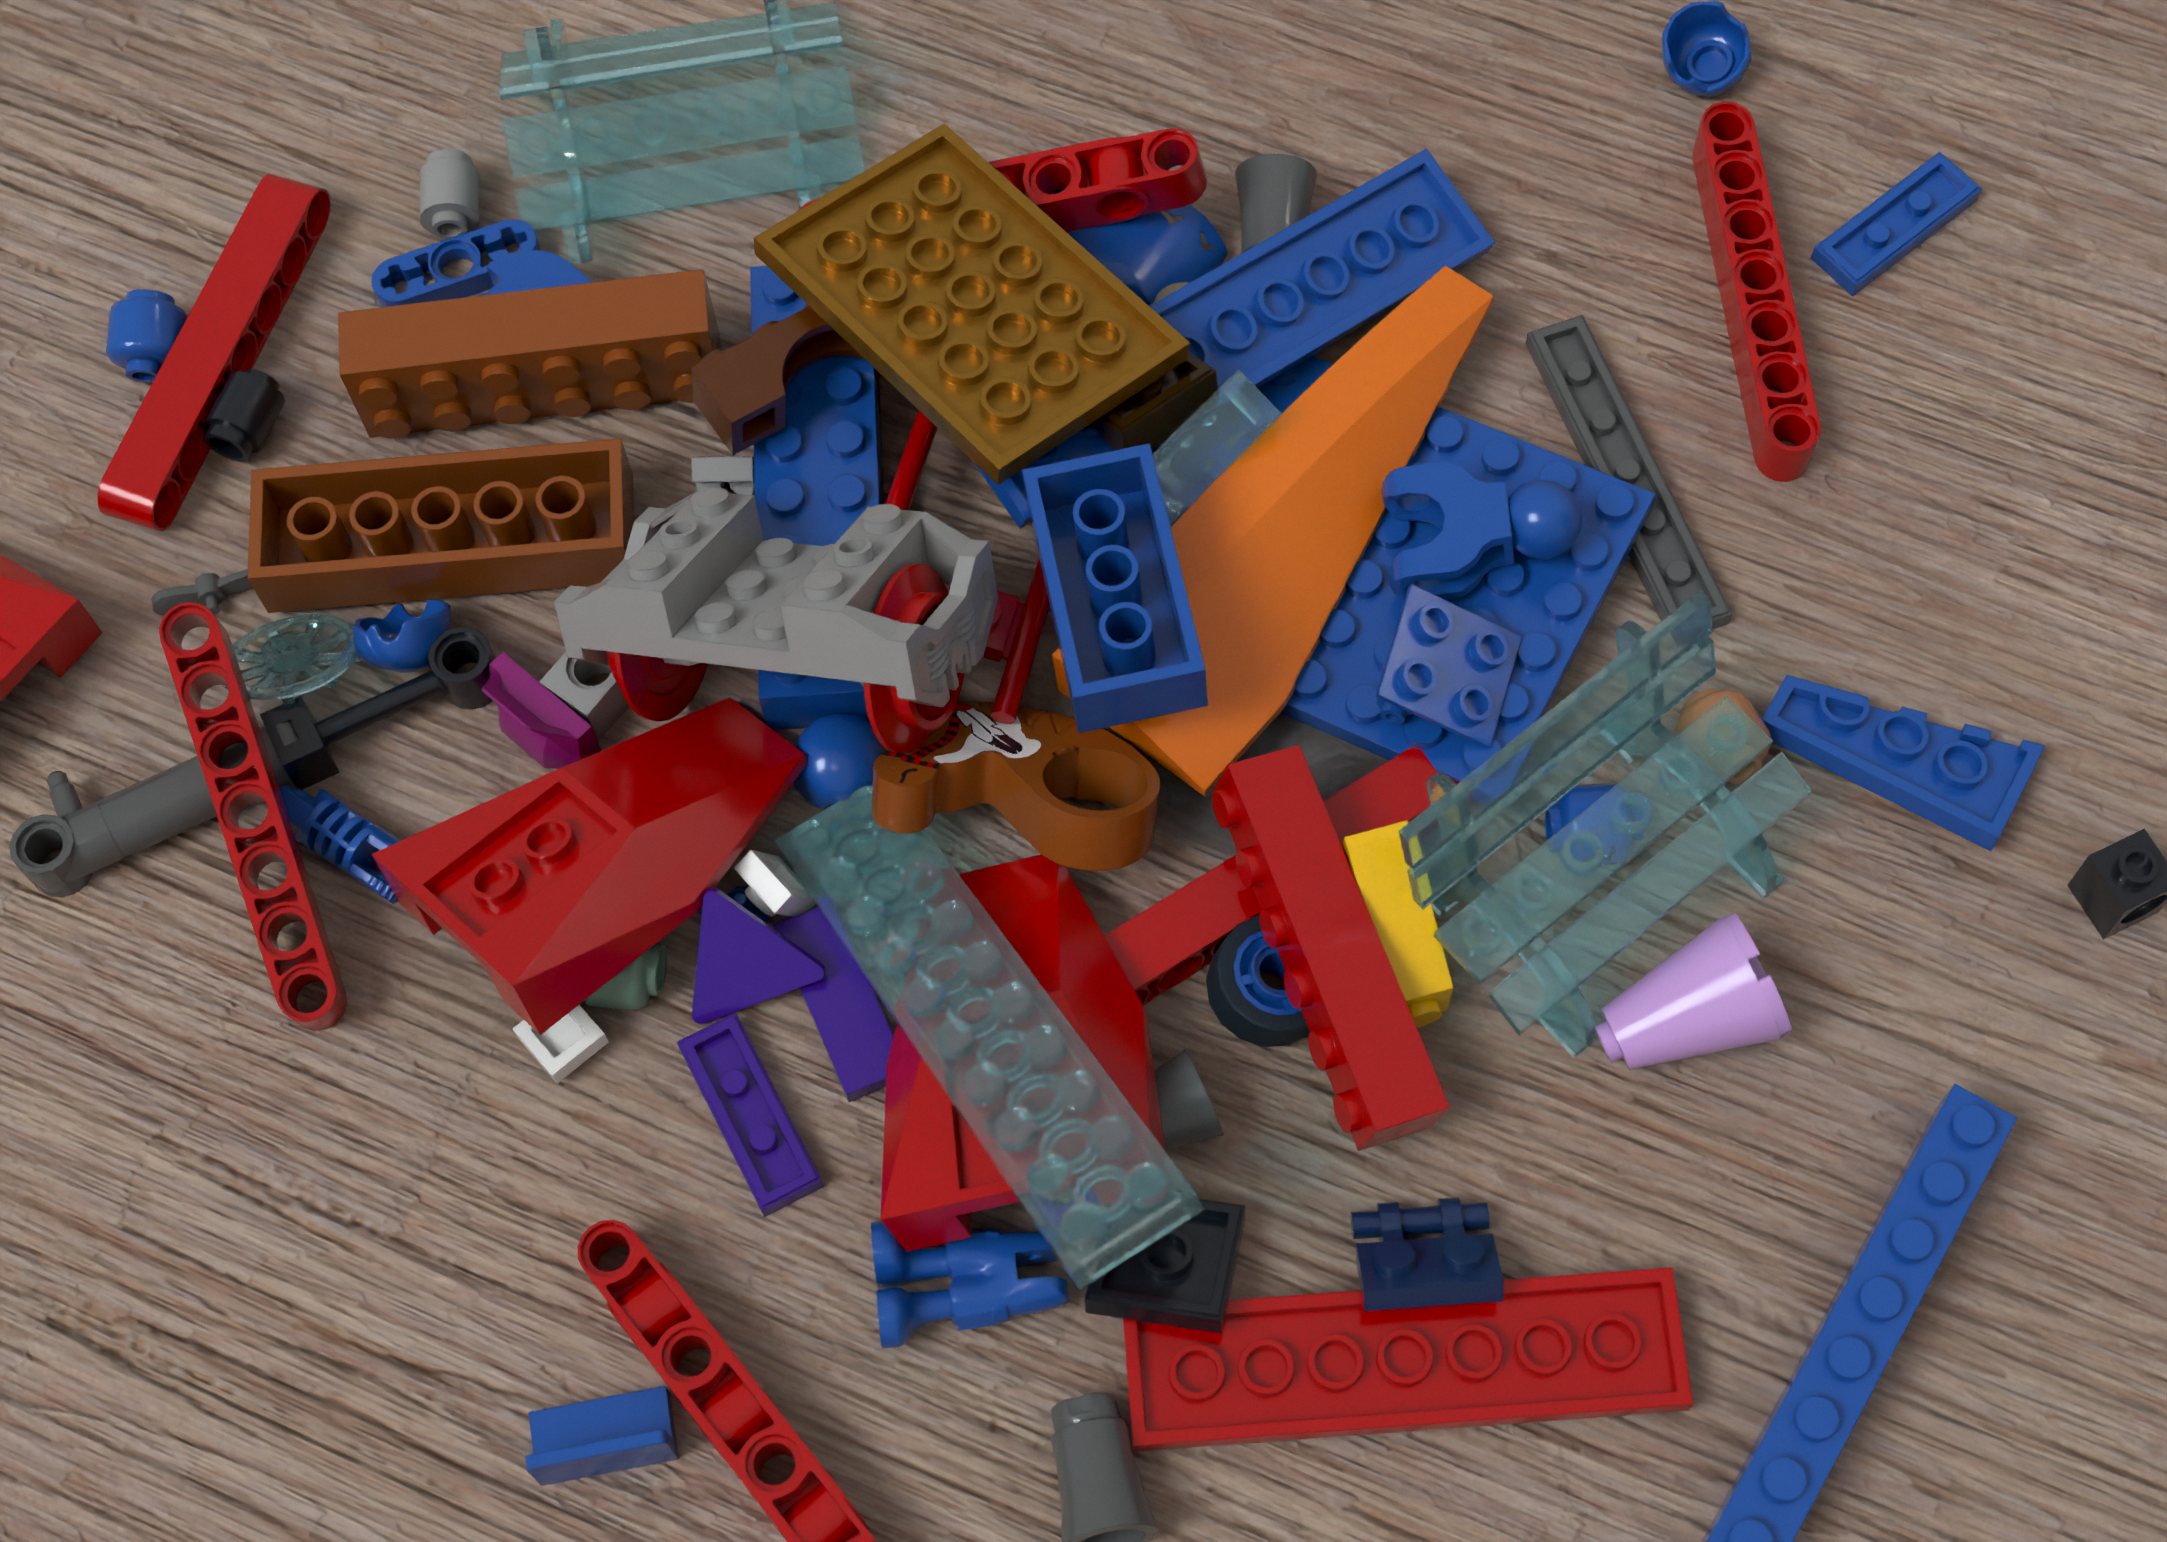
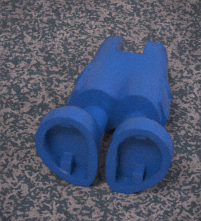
[871,1221,1068,1349]

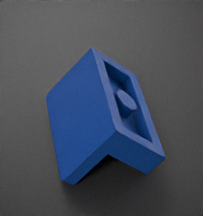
[525,1386,679,1486]

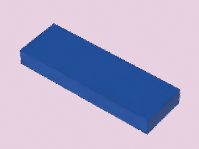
[1810,152,1982,297]

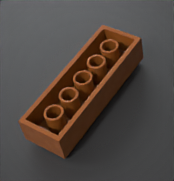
[338,269,721,439]
[248,438,634,613]

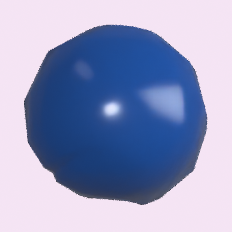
[1662,1,1752,97]
[353,599,451,673]
[793,713,886,809]

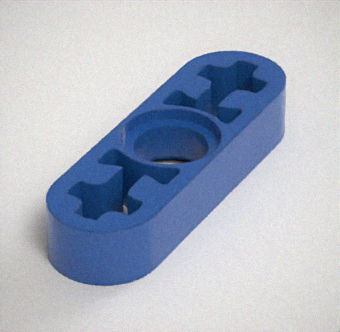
[371,219,541,307]

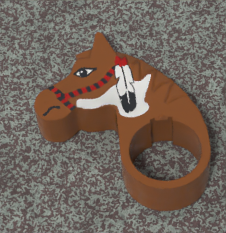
[871,700,1160,871]

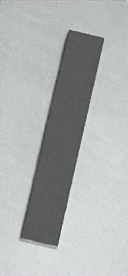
[1525,315,1732,643]

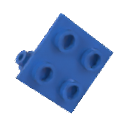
[1375,584,1521,749]

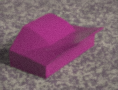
[482,652,602,769]

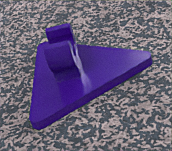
[692,888,825,1024]

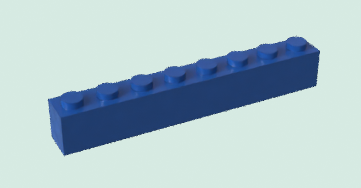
[1701,1083,2017,1542]

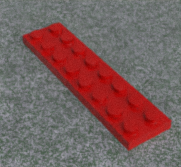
[1123,1267,1693,1452]

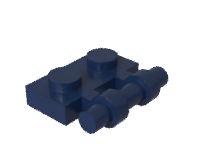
[1350,1197,1504,1311]

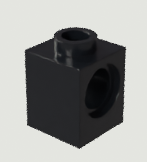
[2067,828,2167,939]

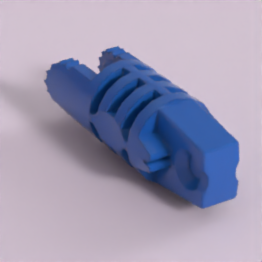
[280,786,401,904]

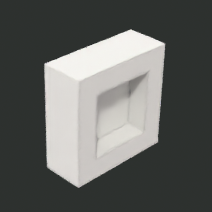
[734,850,819,917]
[512,1005,609,1084]

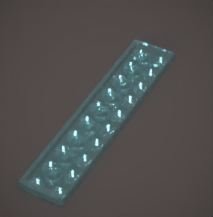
[775,786,1204,1290]

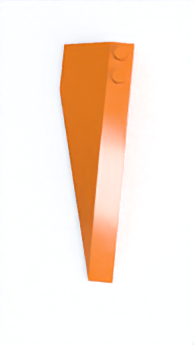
[1052,265,1494,796]

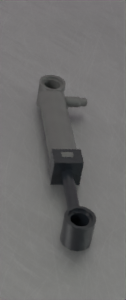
[9,627,496,898]

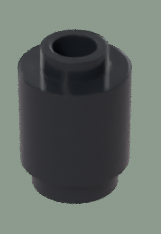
[203,369,285,462]

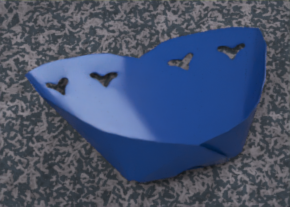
[1051,189,1227,306]

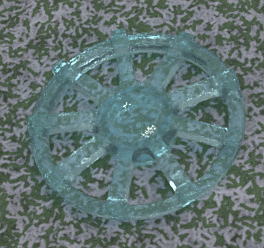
[223,614,361,705]

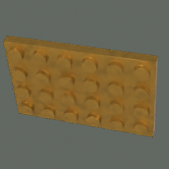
[754,123,1190,485]

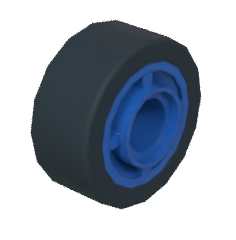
[1206,915,1310,1047]

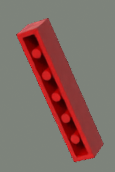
[1212,745,1450,1151]

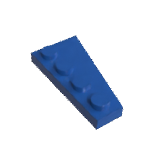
[1762,675,2045,851]

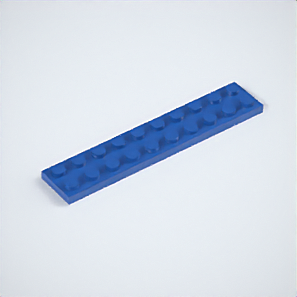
[974,149,1495,529]

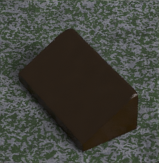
[1092,352,1219,451]

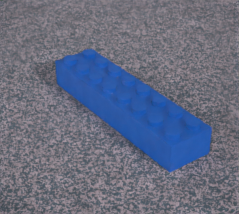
[750,266,884,730]

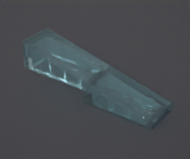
[1153,369,1282,525]

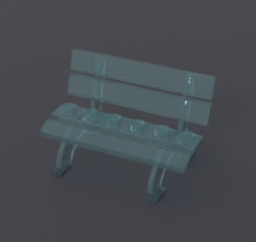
[498,0,864,264]
[1398,590,1812,1058]

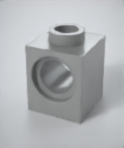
[539,652,629,742]

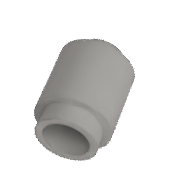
[420,149,479,240]

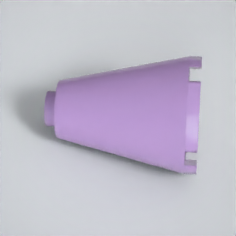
[1594,913,1792,1070]

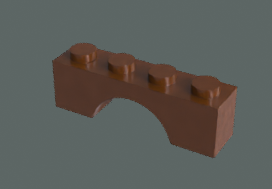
[691,304,865,455]

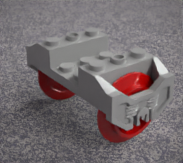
[554,488,998,753]

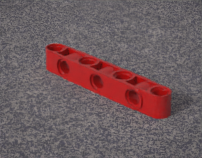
[798,128,1207,232]
[578,1220,877,1542]

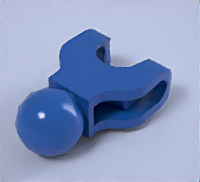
[1382,461,1583,600]

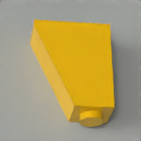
[1343,820,1453,1028]

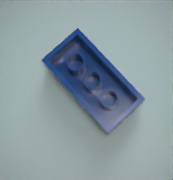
[1022,443,1208,733]

